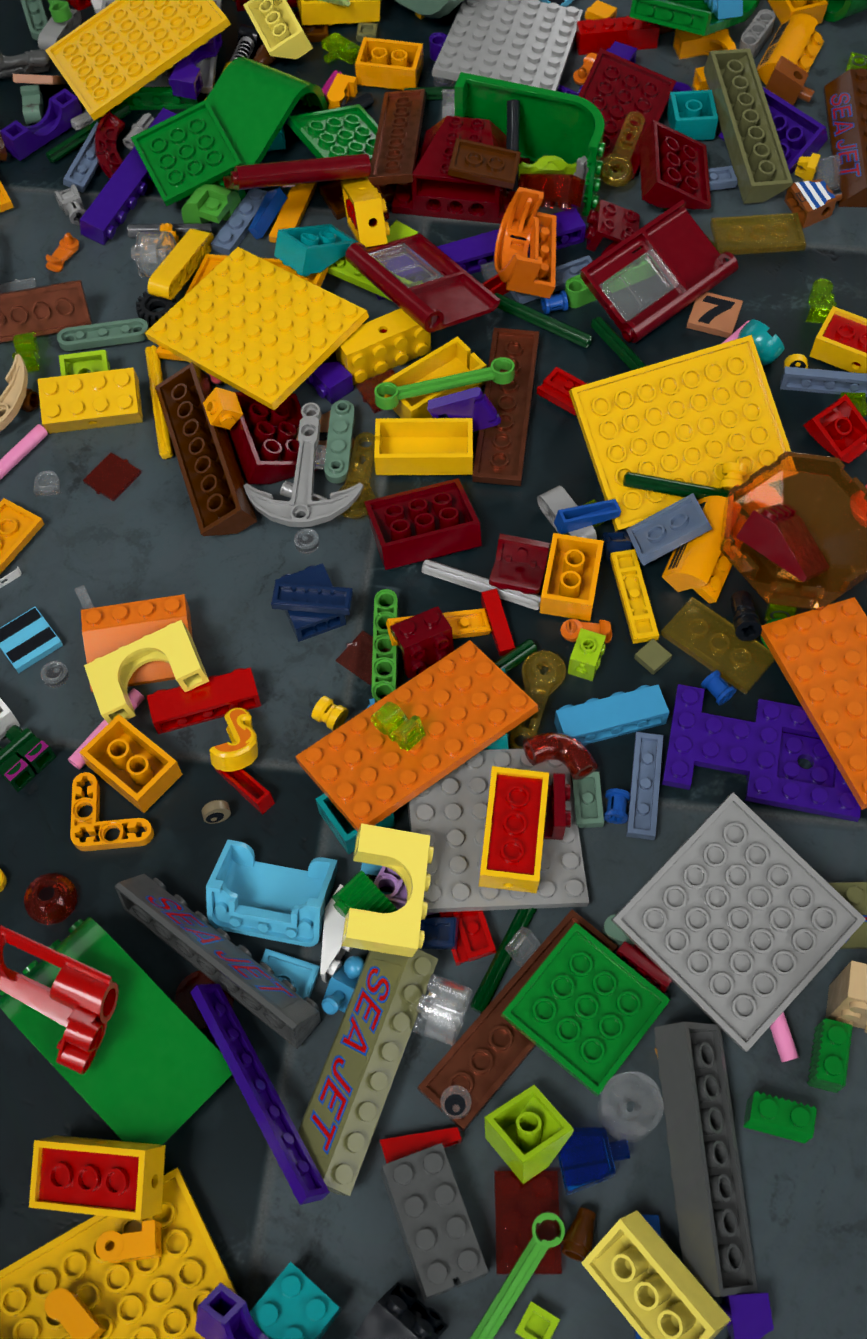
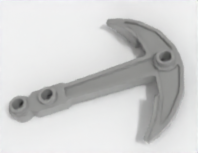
[243,402,364,527]

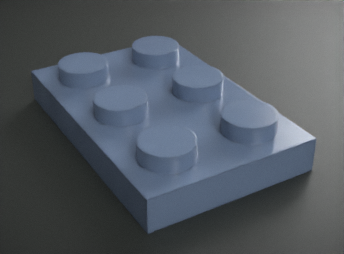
[626,493,712,566]

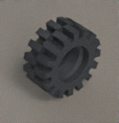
[136,291,177,327]

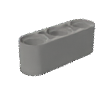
[38,9,82,50]
[739,9,776,59]
[537,485,597,540]

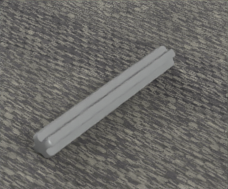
[422,559,541,610]

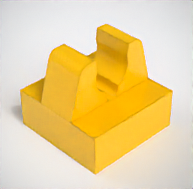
[794,153,821,181]

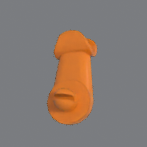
[573,53,597,86]
[45,233,79,272]
[560,619,612,644]

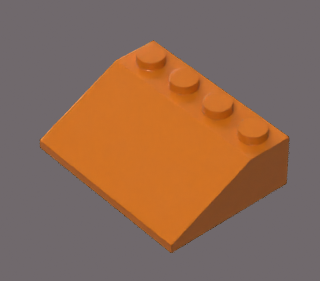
[81,594,193,692]

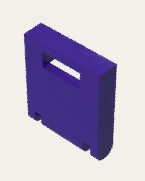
[427,387,501,432]

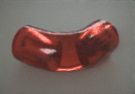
[523,732,598,780]

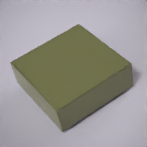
[356,23,378,42]
[634,639,672,675]

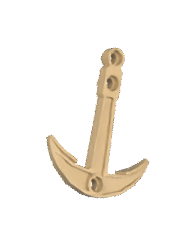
[0,354,28,431]

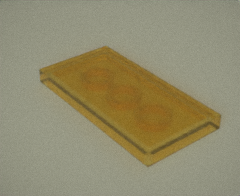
[710,213,806,255]
[660,597,775,694]

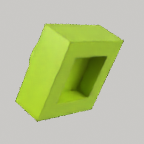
[515,1301,560,1339]

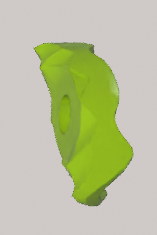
[519,155,577,184]

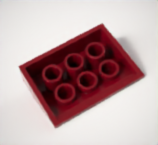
[639,120,711,209]
[229,392,324,484]
[364,478,482,570]
[736,503,830,582]

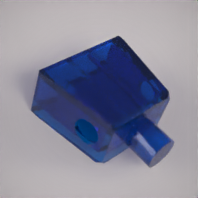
[557,1127,630,1195]

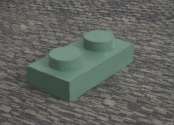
[571,772,604,828]

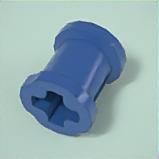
[541,290,568,315]
[701,670,736,706]
[604,788,630,824]

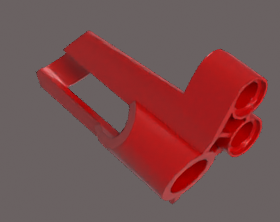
[0,925,119,1075]

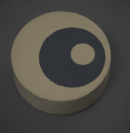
[201,800,231,824]

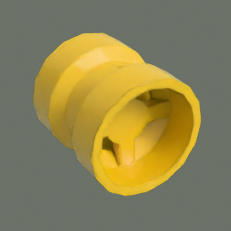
[720,462,748,493]
[311,696,349,731]

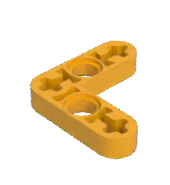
[70,772,154,851]

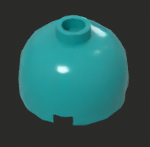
[738,319,785,366]

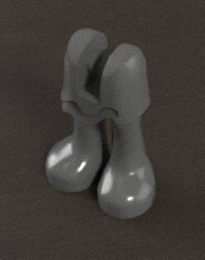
[0,50,51,79]

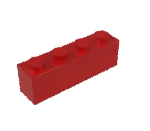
[575,16,660,55]
[146,667,261,735]

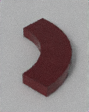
[94,111,125,179]

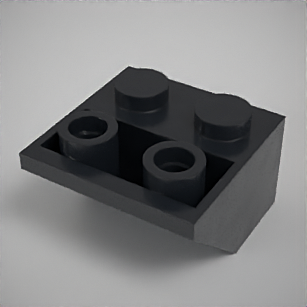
[355,1282,448,1339]

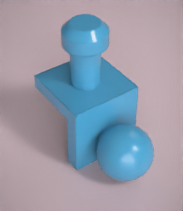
[321,955,365,1015]

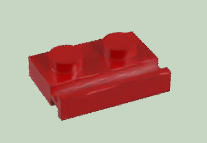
[537,366,587,416]
[439,911,496,966]

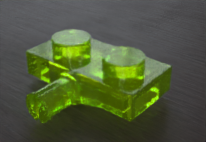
[322,32,360,65]

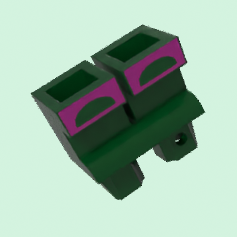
[0,725,56,792]

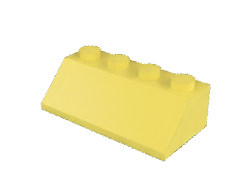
[243,0,313,59]
[581,1211,731,1339]

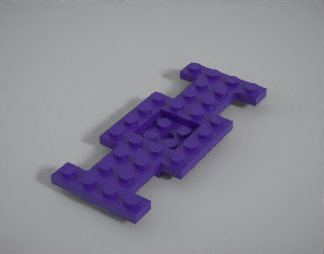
[662,684,861,822]

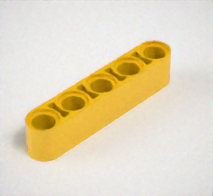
[147,228,214,300]

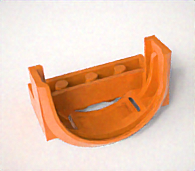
[494,187,557,299]

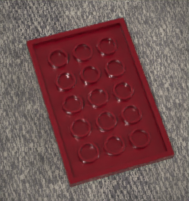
[578,48,676,179]

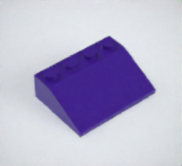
[718,86,828,175]

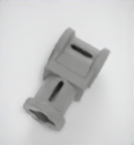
[54,184,86,226]

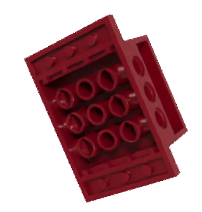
[392,116,531,224]

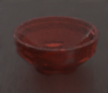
[24,873,78,925]

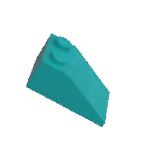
[274,224,358,276]

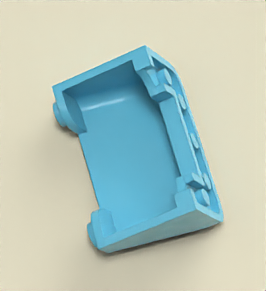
[206,840,338,947]

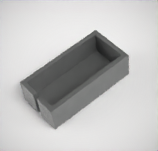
[380,1143,489,1301]

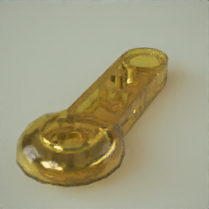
[599,112,645,187]
[339,432,375,519]
[510,650,566,749]

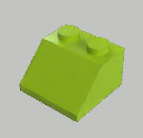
[484,1085,574,1184]

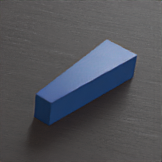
[248,187,288,240]
[554,499,621,534]

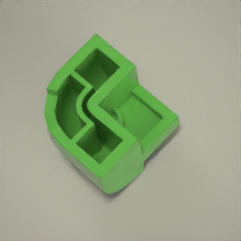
[182,184,241,224]

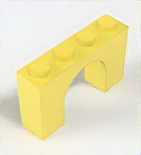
[84,620,209,724]
[341,823,434,957]

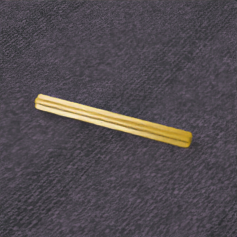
[145,345,174,460]

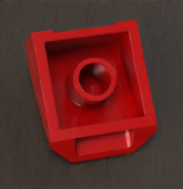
[803,394,867,464]

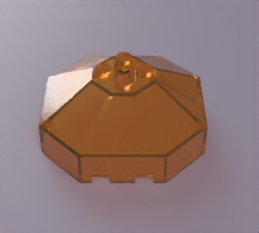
[720,451,867,611]

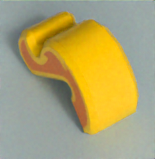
[209,708,258,772]

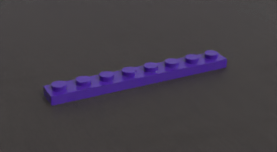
[190,984,329,1205]

